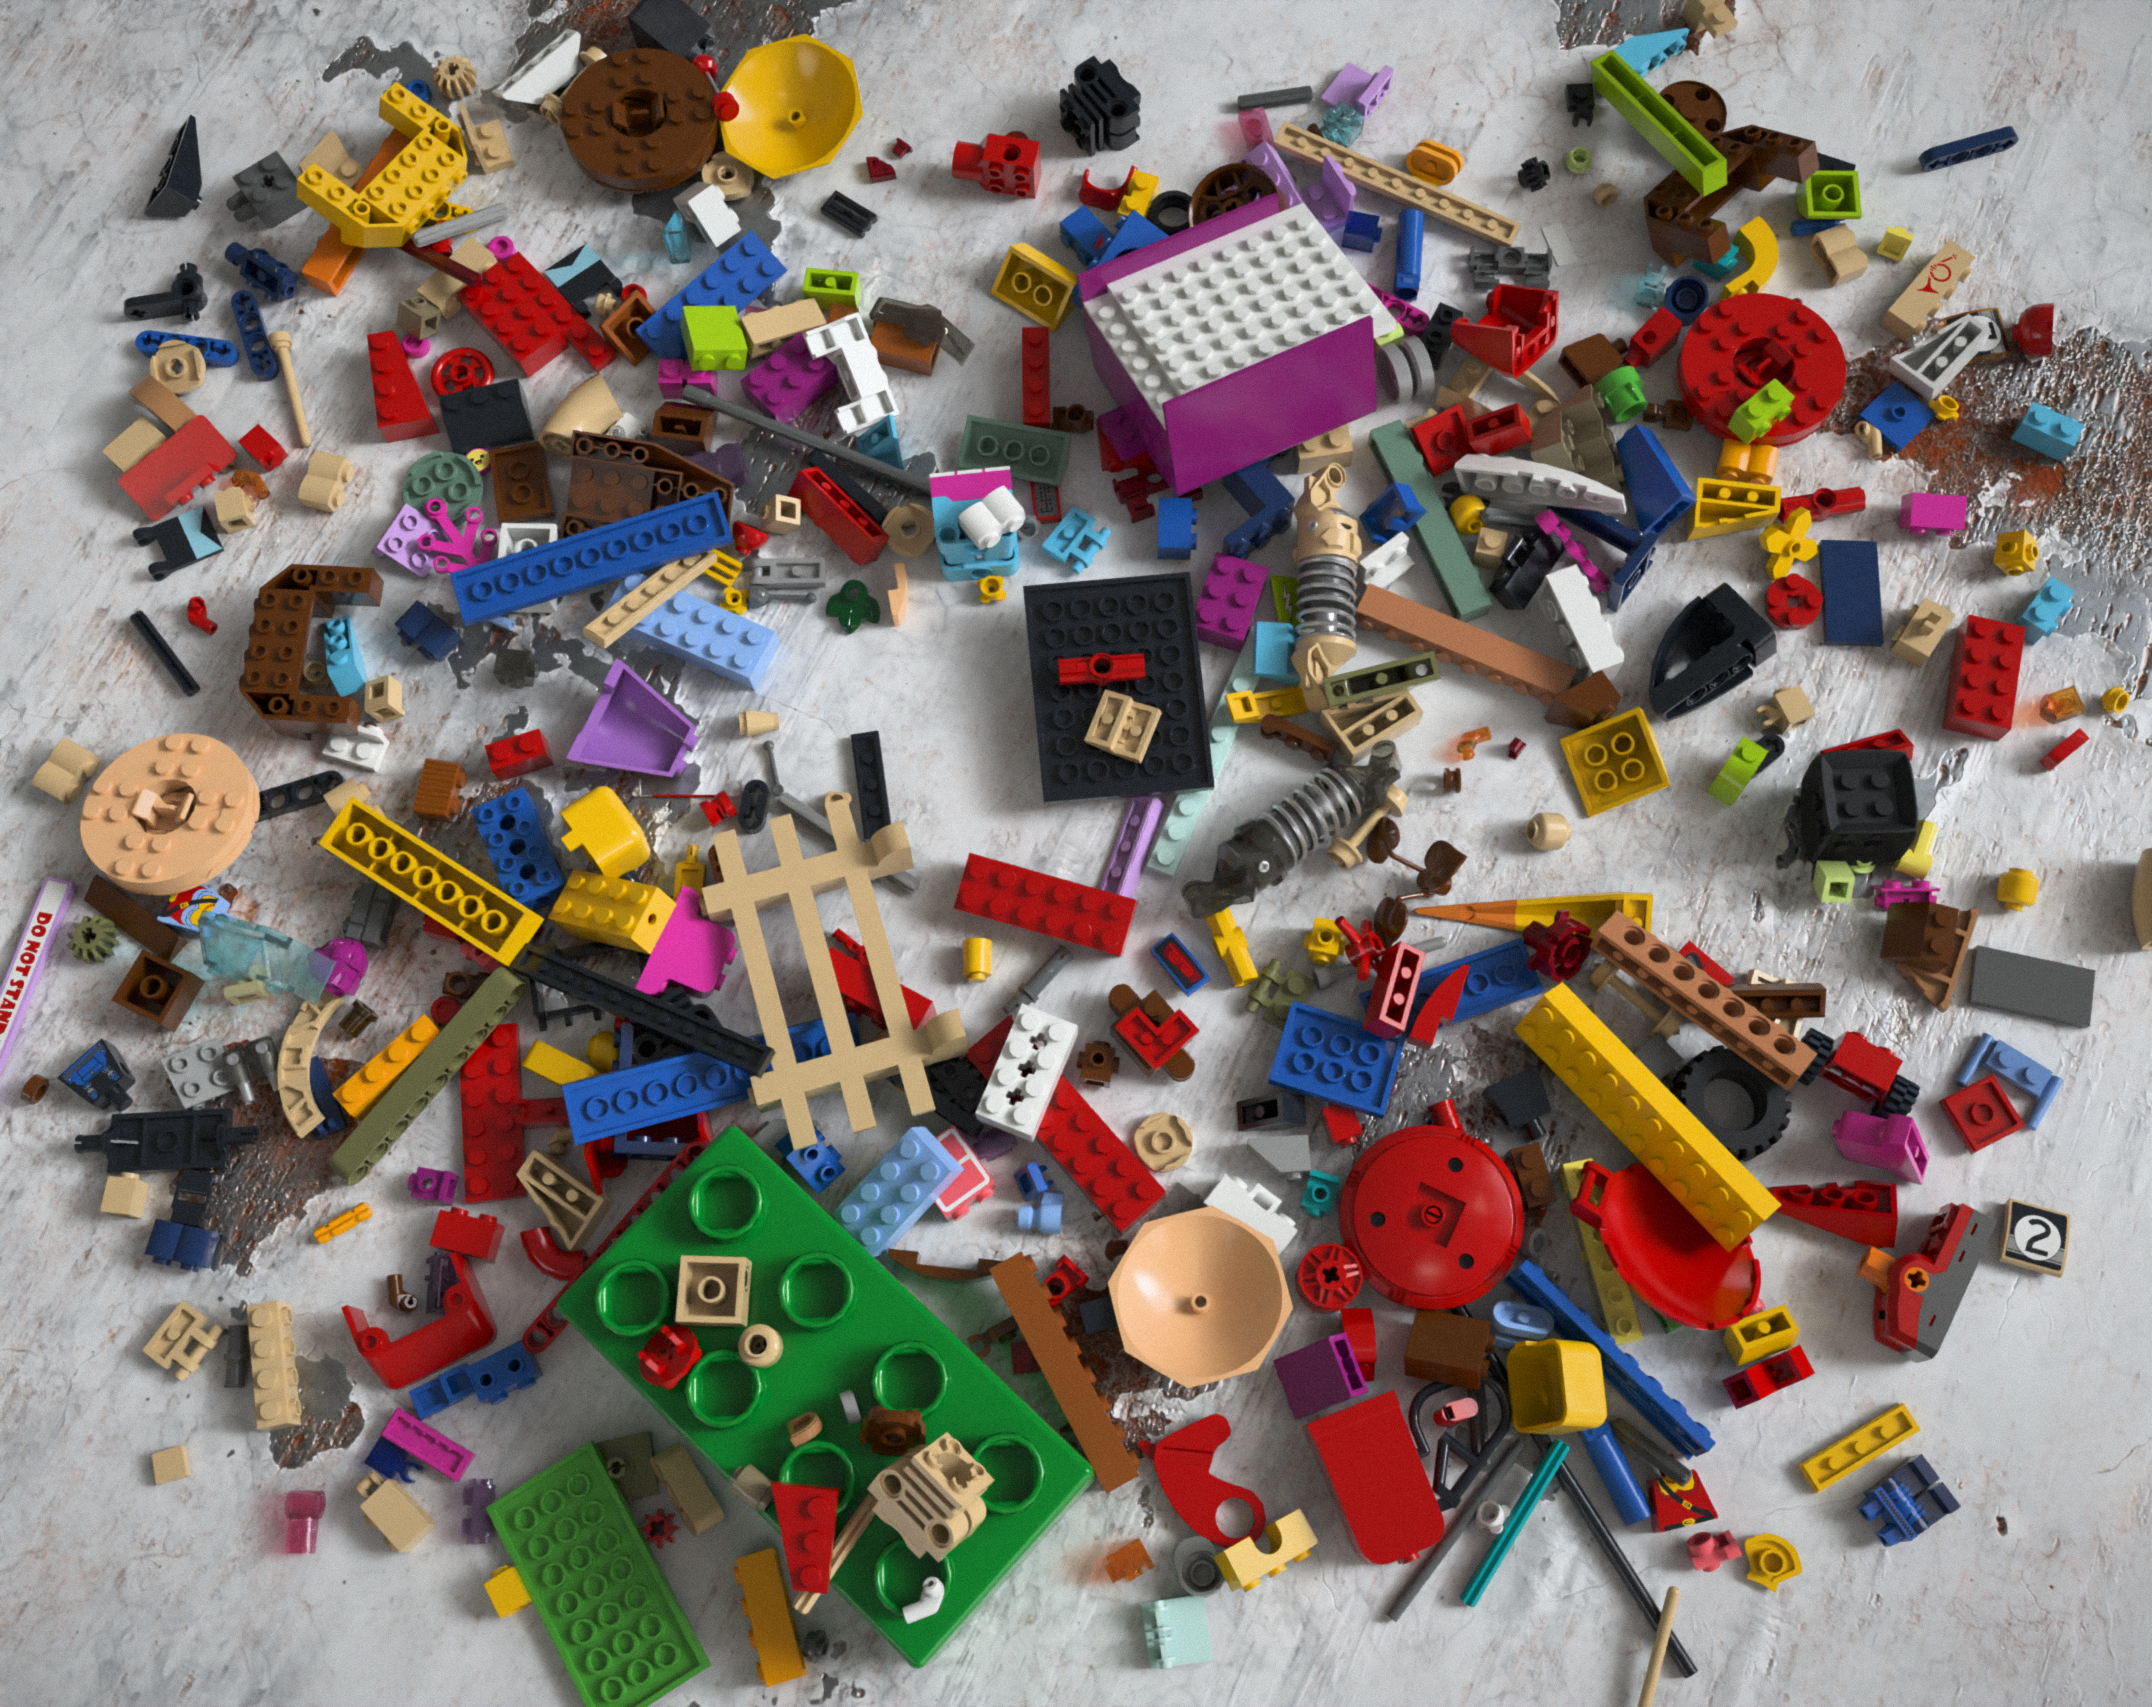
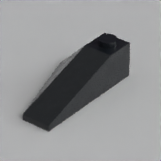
[144,115,202,217]

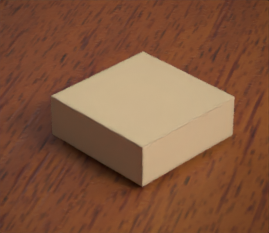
[151,1445,191,1485]

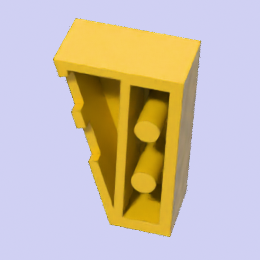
[1687,477,1781,541]

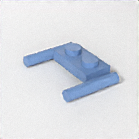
[1955,1033,2063,1131]

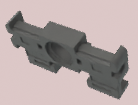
[1468,246,1552,290]

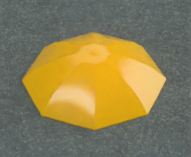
[720,33,863,179]

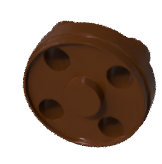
[1659,80,1727,140]

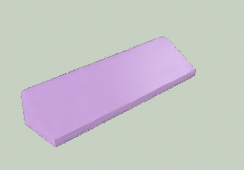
[1099,796,1165,899]

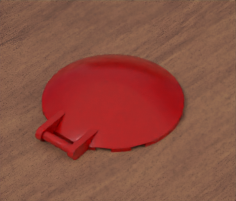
[1569,1161,1761,1330]

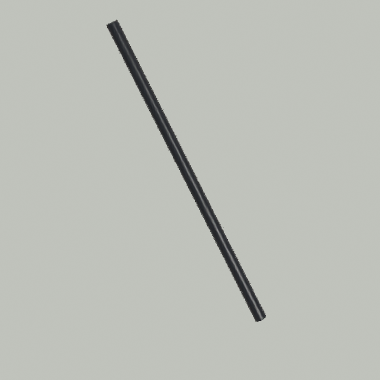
[1450,1305,1698,1679]

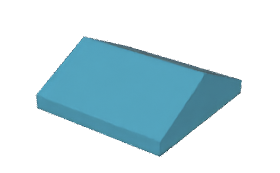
[1253,622,1301,686]

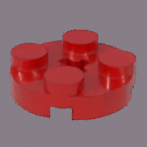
[1764,573,1823,630]

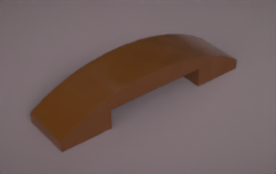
[888,1248,1003,1284]

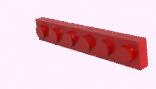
[501,251,618,373]

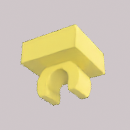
[1876,226,1914,262]

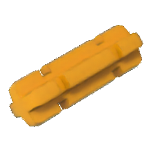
[314,1202,373,1244]

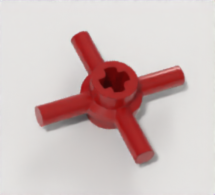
[1334,916,1384,981]

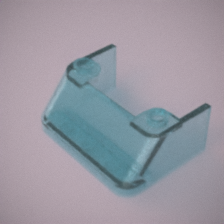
[198,910,336,1005]

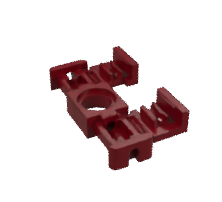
[1112,464,1203,524]

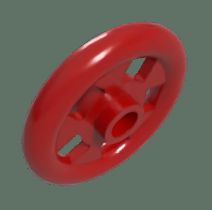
[431,347,494,396]

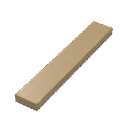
[583,550,717,649]

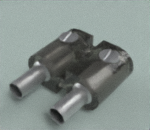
[221,1036,280,1105]

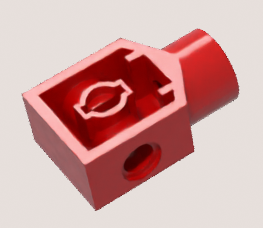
[952,133,1042,199]

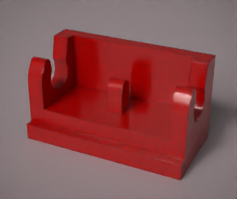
[516,1097,569,1130]

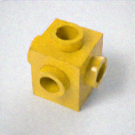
[1993,529,2039,576]
[1303,917,1347,965]

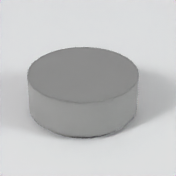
[839,1390,861,1425]

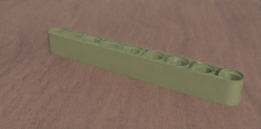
[328,965,528,1186]

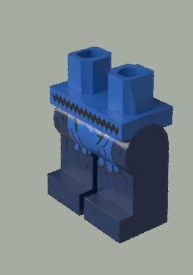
[1856,1454,1961,1547]

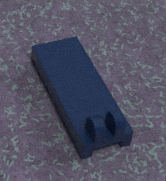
[310,1056,348,1140]

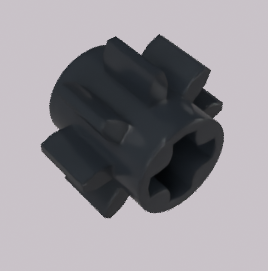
[1518,157,1550,193]

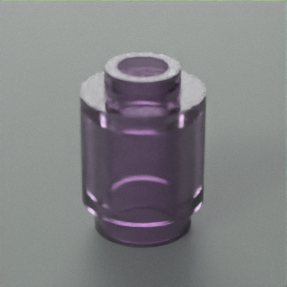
[972,1127,1019,1163]

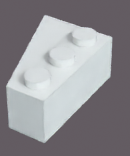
[1888,314,1991,401]

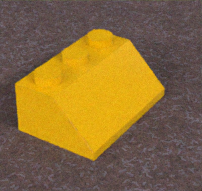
[990,242,1078,332]

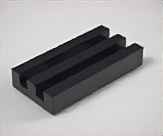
[820,190,878,239]

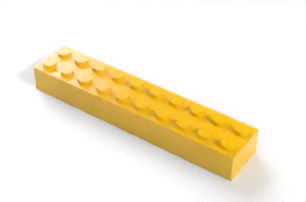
[1513,982,1781,1253]

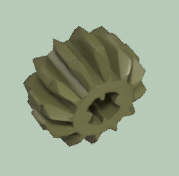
[67,914,121,964]

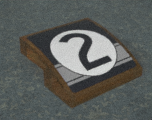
[1942,308,2013,367]

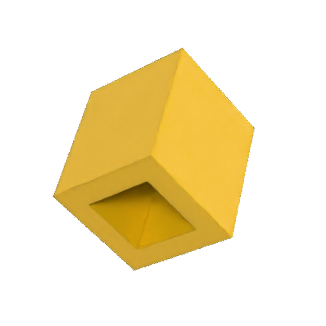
[483,1565,533,1618]

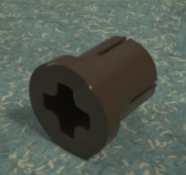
[339,999,379,1038]

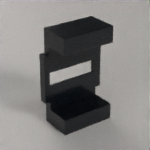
[170,1169,220,1229]

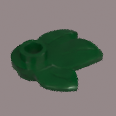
[826,580,880,635]

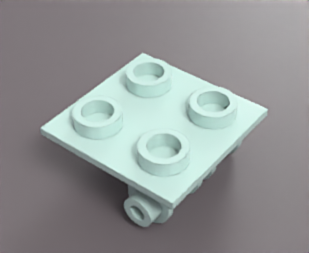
[1141,1595,1213,1670]

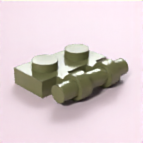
[1245,958,1316,1031]

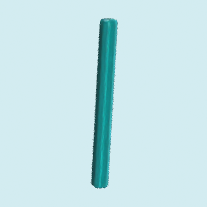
[1460,1439,1570,1608]

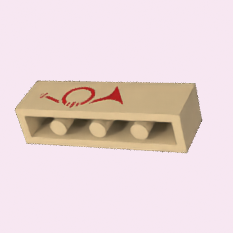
[1879,240,1976,342]

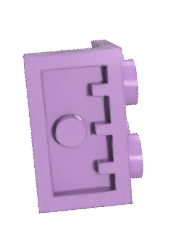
[1321,63,1394,125]
[1300,154,1356,234]
[371,503,450,579]

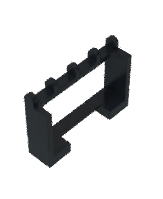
[529,942,649,1032]

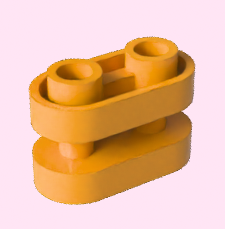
[1406,139,1464,185]

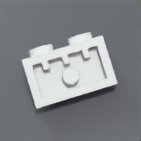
[1356,531,1415,589]
[322,725,390,772]

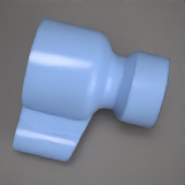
[1018,1191,1064,1235]

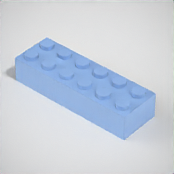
[604,573,780,691]

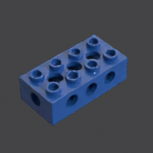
[470,787,567,912]

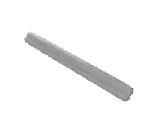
[777,793,920,894]

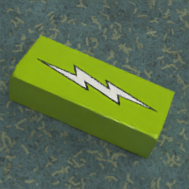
[1269,575,1306,630]

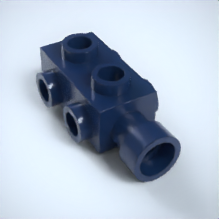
[225,242,299,302]

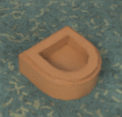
[786,1412,823,1448]

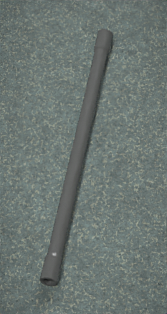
[682,384,931,495]

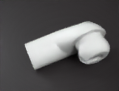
[902,1577,944,1624]

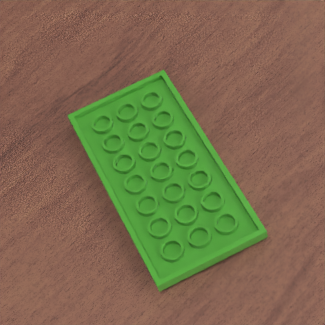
[486,1441,712,1707]

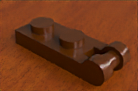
[1260,714,1338,763]

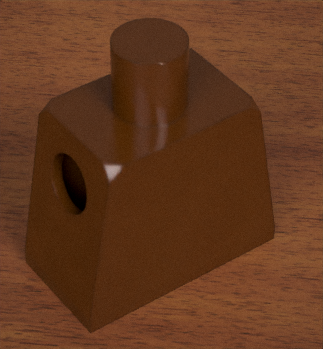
[1558,333,1628,389]

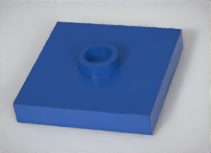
[1857,381,1936,453]

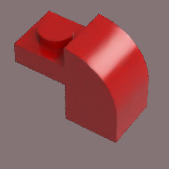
[1340,1308,1377,1381]

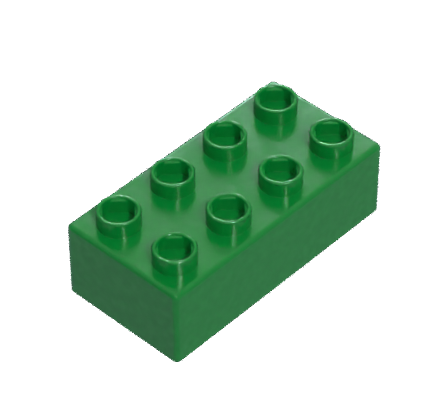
[556,1125,1095,1669]

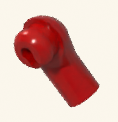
[187,596,218,635]

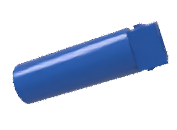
[1393,209,1424,301]
[1577,1418,1654,1526]

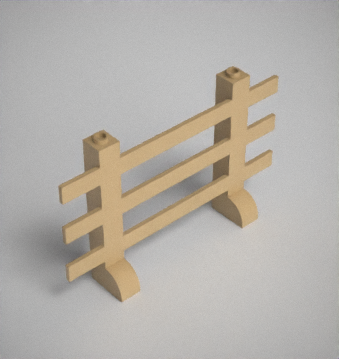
[699,798,969,1151]

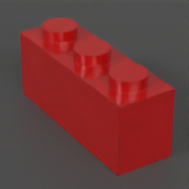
[1362,941,1426,1040]

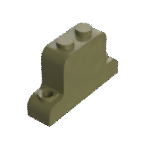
[1321,651,1441,708]

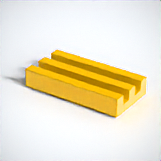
[702,549,744,588]

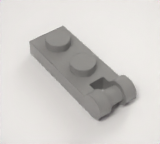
[749,558,827,588]

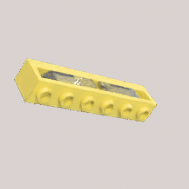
[1556,1158,1643,1346]

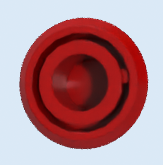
[732,520,769,556]

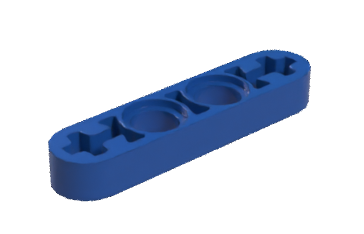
[135,330,239,368]

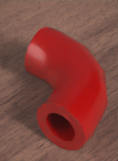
[520,1226,589,1281]

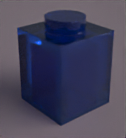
[1341,210,1383,253]

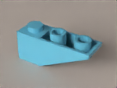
[1614,28,1689,79]
[323,615,367,697]

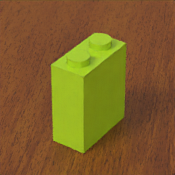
[680,306,748,371]

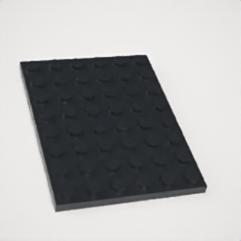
[1023,572,1215,805]

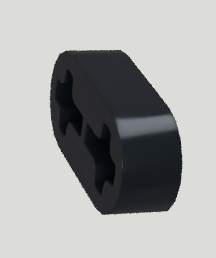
[1751,734,1785,779]
[738,779,771,834]

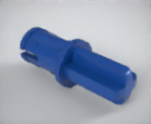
[1790,219,1846,236]

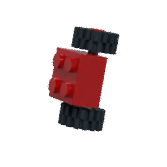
[1797,1028,1920,1119]

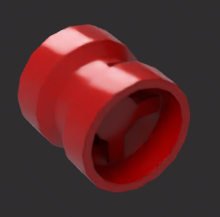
[699,790,738,828]

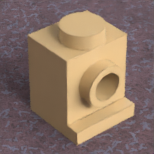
[364,675,405,723]

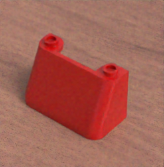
[1450,284,1559,379]

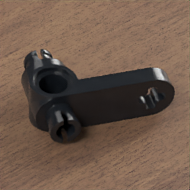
[123,263,208,322]

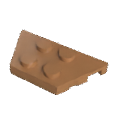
[1895,908,1980,1013]

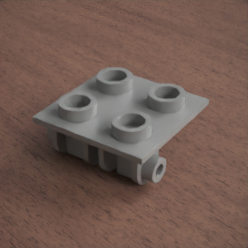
[160,1038,239,1110]

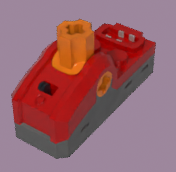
[1856,1202,1997,1363]

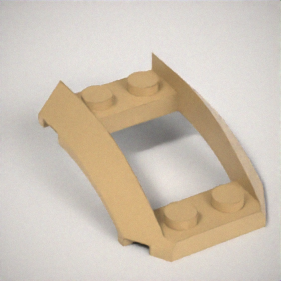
[1435,354,1561,452]

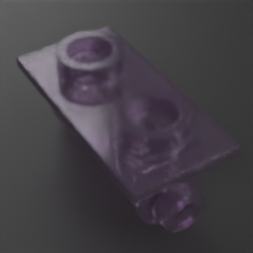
[461,1479,496,1544]

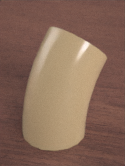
[537,373,624,462]
[2132,848,2152,950]

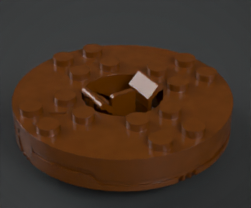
[561,48,720,194]

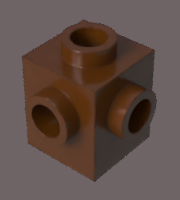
[1077,1040,1120,1088]

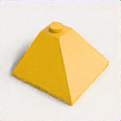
[1559,707,1671,818]

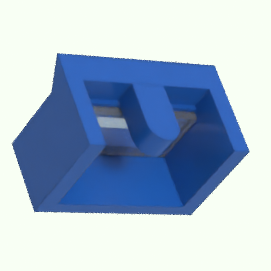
[1359,482,1428,545]

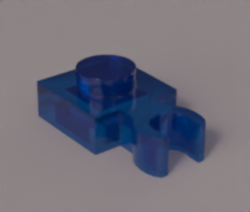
[364,1436,423,1483]

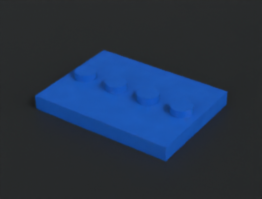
[1268,1001,1406,1119]

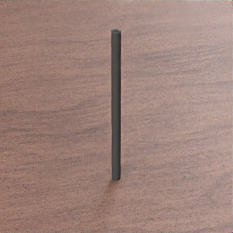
[1386,1438,1527,1622]

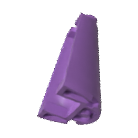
[566,658,699,778]

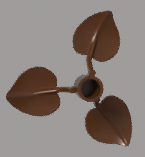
[1366,817,1467,949]

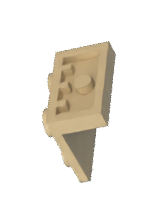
[457,102,515,175]
[298,130,367,190]

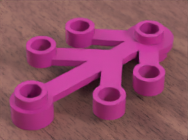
[418,498,498,574]
[1535,509,1609,594]

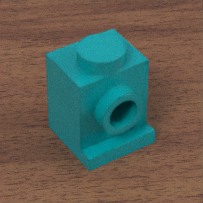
[1300,1169,1341,1219]

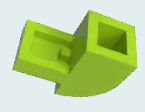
[1706,736,1769,807]

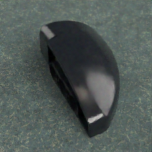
[1649,583,1777,722]

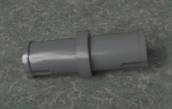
[224,1325,250,1388]

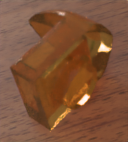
[2039,685,2086,724]

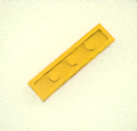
[1797,1402,1921,1493]

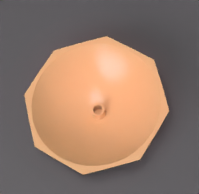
[1108,1206,1293,1388]

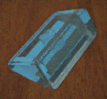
[662,211,691,264]

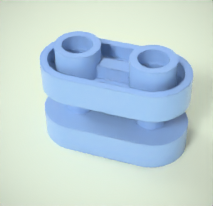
[1488,1301,1554,1349]

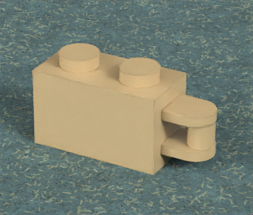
[355,1469,437,1553]

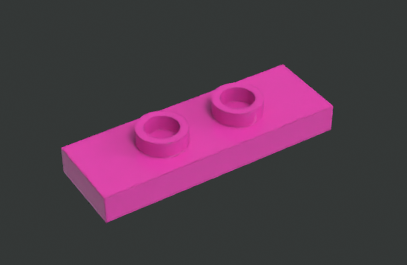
[380,1407,476,1482]

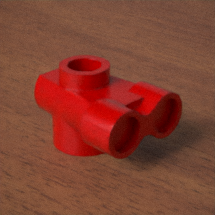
[1045,1254,1090,1308]

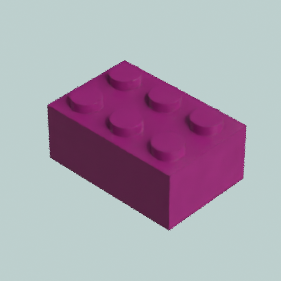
[740,332,839,424]
[1195,551,1269,653]

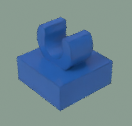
[1014,1162,1054,1202]

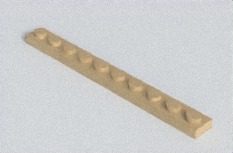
[1272,121,1521,247]

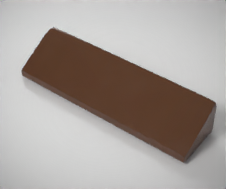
[84,874,188,962]
[1721,983,1827,1018]

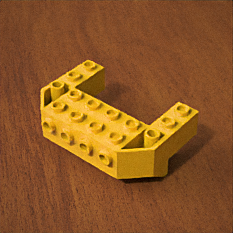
[296,82,468,248]

